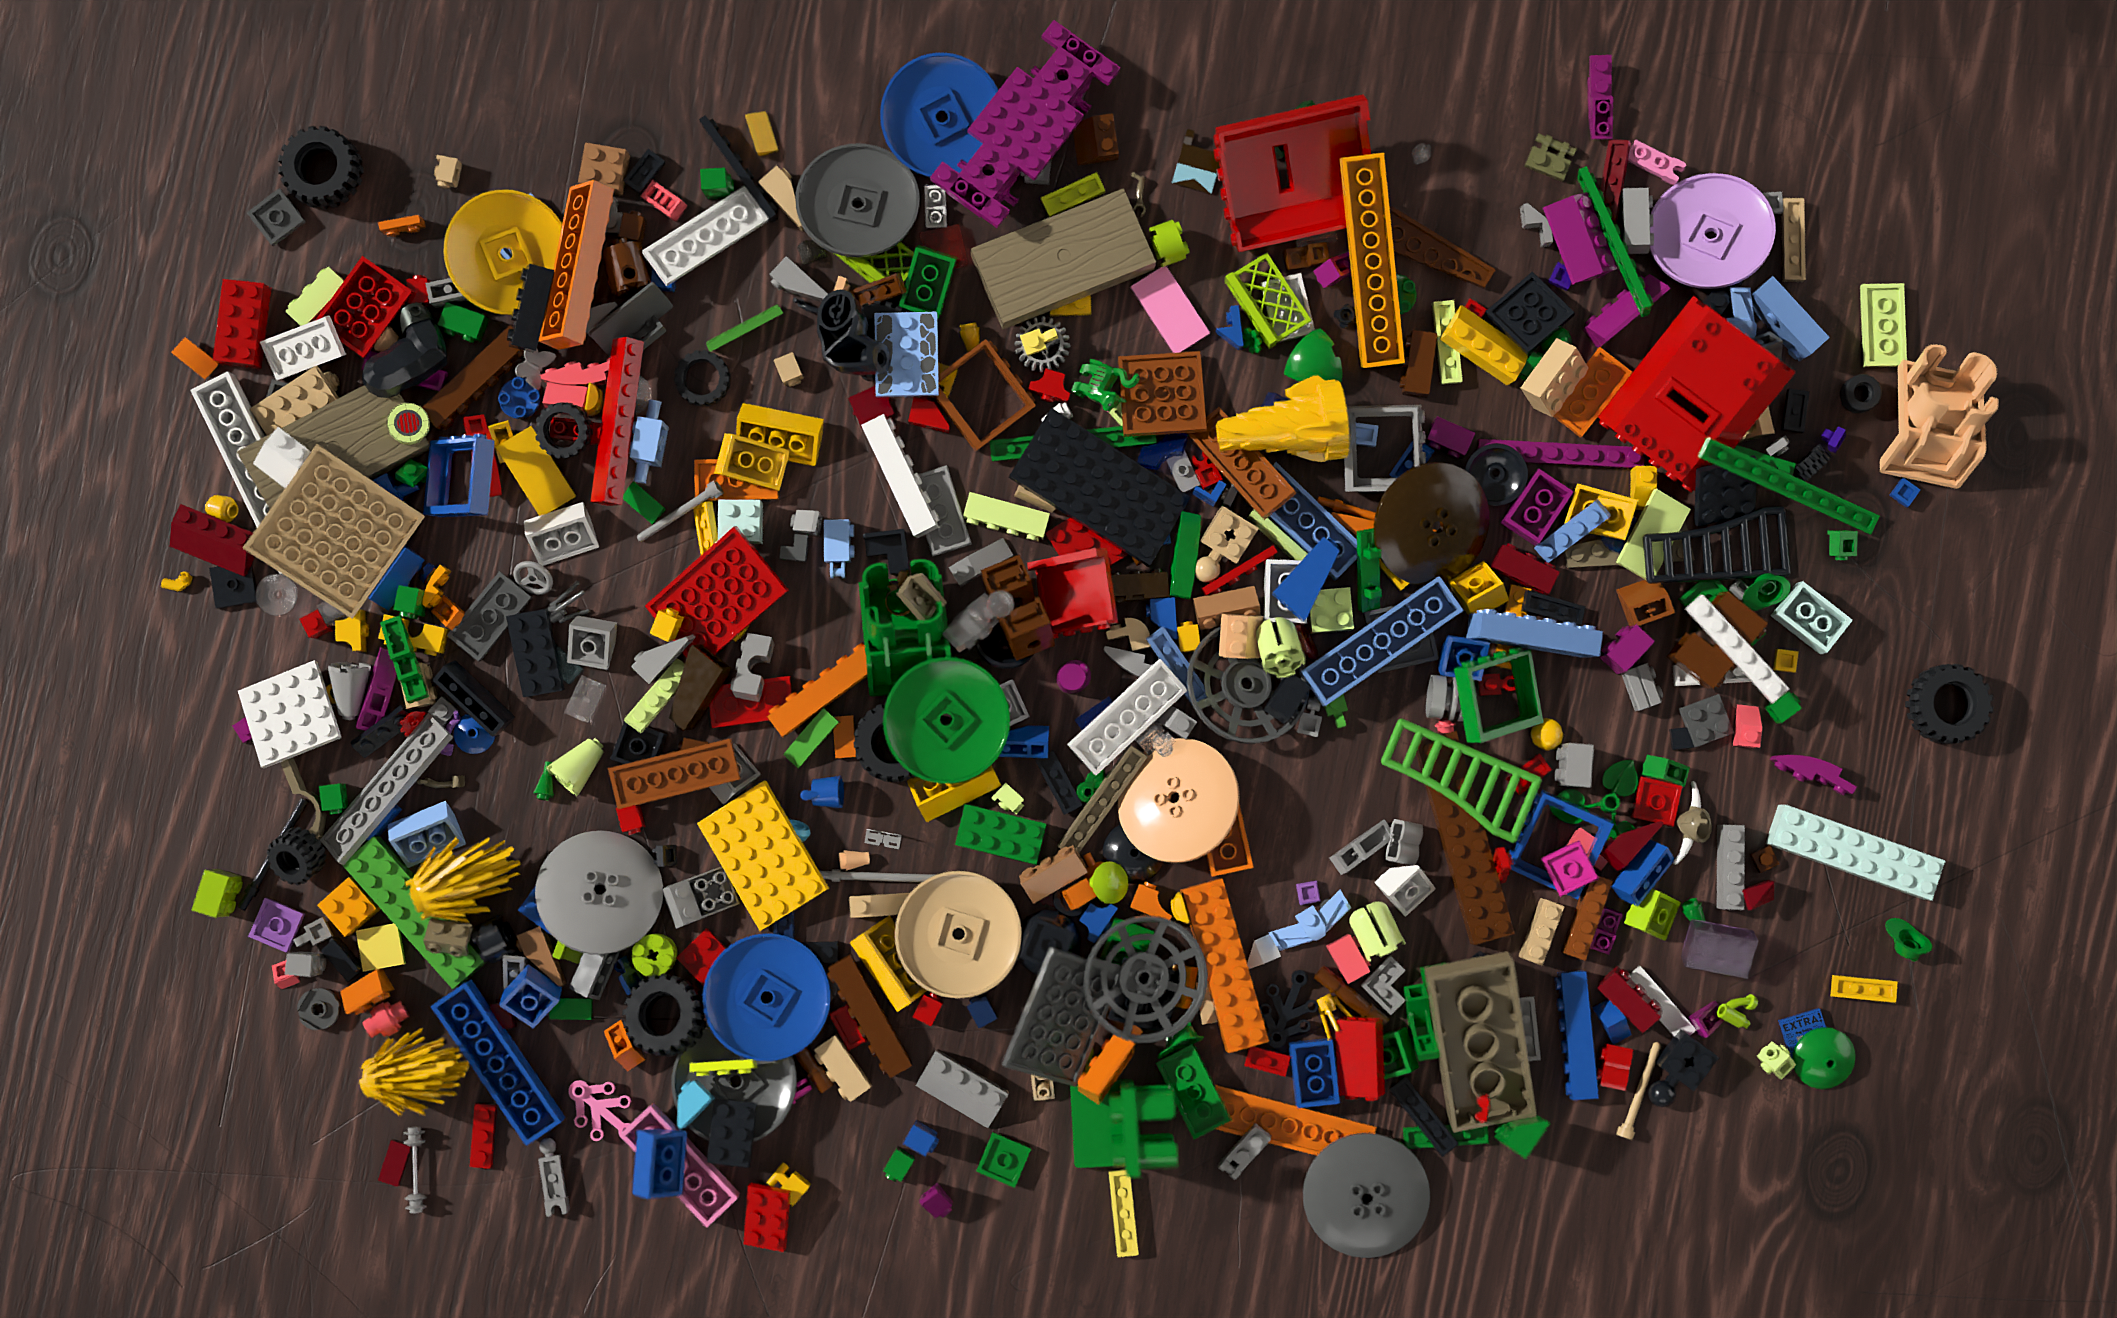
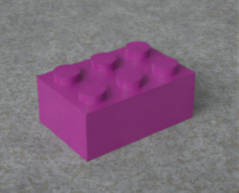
[1501,469,1574,546]

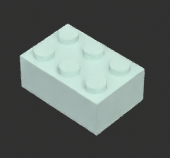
[1771,581,1852,654]

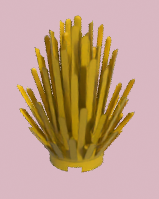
[405,837,520,922]
[359,1028,469,1116]

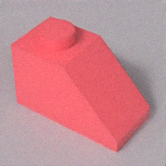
[1733,705,1762,748]

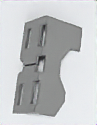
[864,829,902,849]

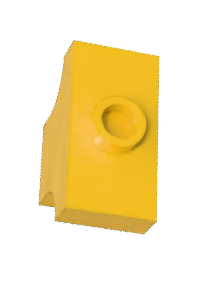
[335,609,369,652]

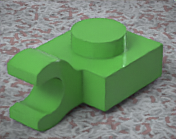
[1324,694,1348,729]

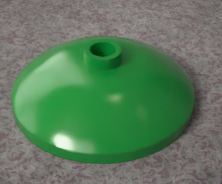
[1792,1027,1855,1089]

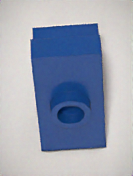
[1079,903,1118,943]

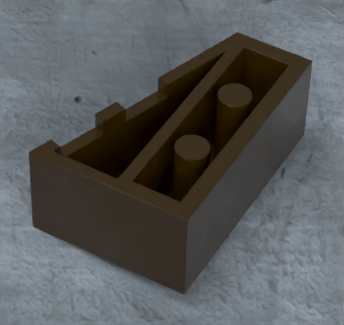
[1111,569,1170,603]

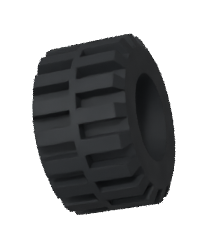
[267,827,326,885]

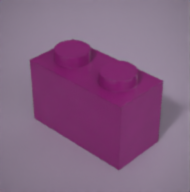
[1425,416,1475,459]

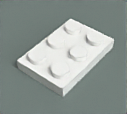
[1260,273,1315,343]

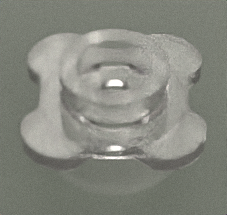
[1412,143,1432,164]

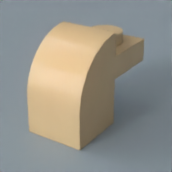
[1106,618,1151,652]

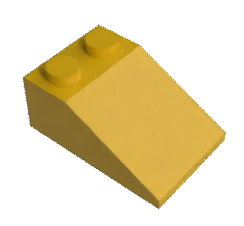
[714,433,790,491]
[1565,484,1638,540]

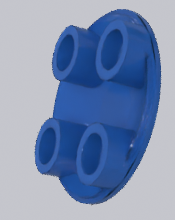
[498,377,540,419]

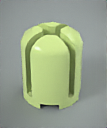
[1256,617,1305,678]
[1349,902,1406,961]

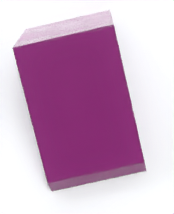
[1688,1000,1725,1038]

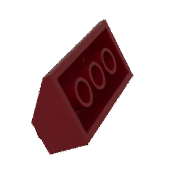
[169,504,255,577]

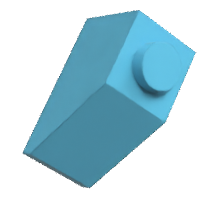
[678,1080,715,1129]

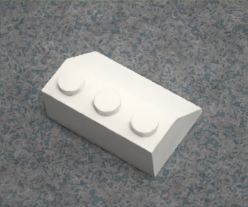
[524,502,599,566]

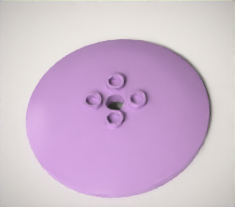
[1650,173,1776,289]

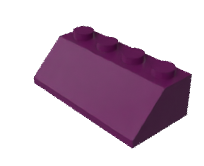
[1543,192,1617,285]
[1582,274,1670,348]

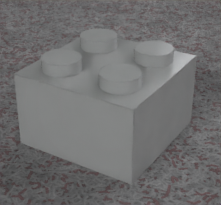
[1555,743,1594,788]

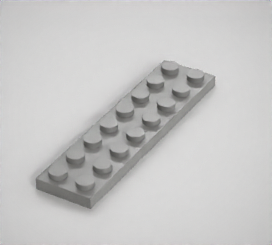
[320,713,453,865]

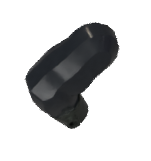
[362,302,448,398]

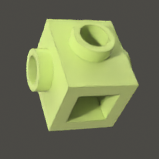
[1757,1042,1796,1080]

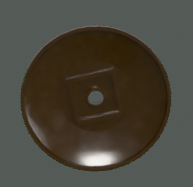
[1374,462,1490,586]

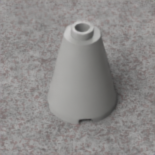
[328,662,371,720]

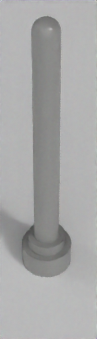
[637,480,724,542]

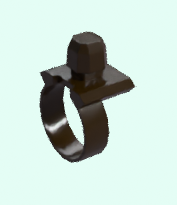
[885,570,911,616]

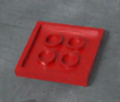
[1045,517,1129,566]

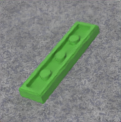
[706,305,783,352]

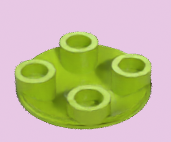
[1089,862,1128,904]

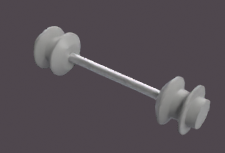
[403,1127,427,1213]

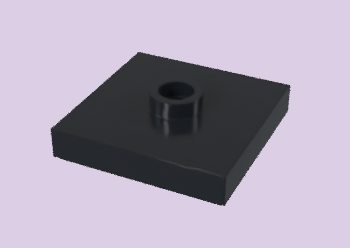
[209,563,259,609]

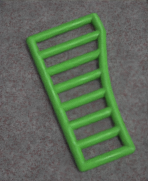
[1381,718,1542,843]

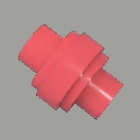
[362,1000,410,1038]

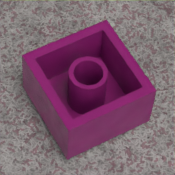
[1599,624,1655,674]

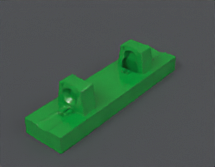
[1357,528,1382,612]

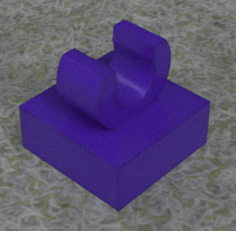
[1821,426,1846,454]

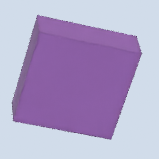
[1296,880,1321,905]

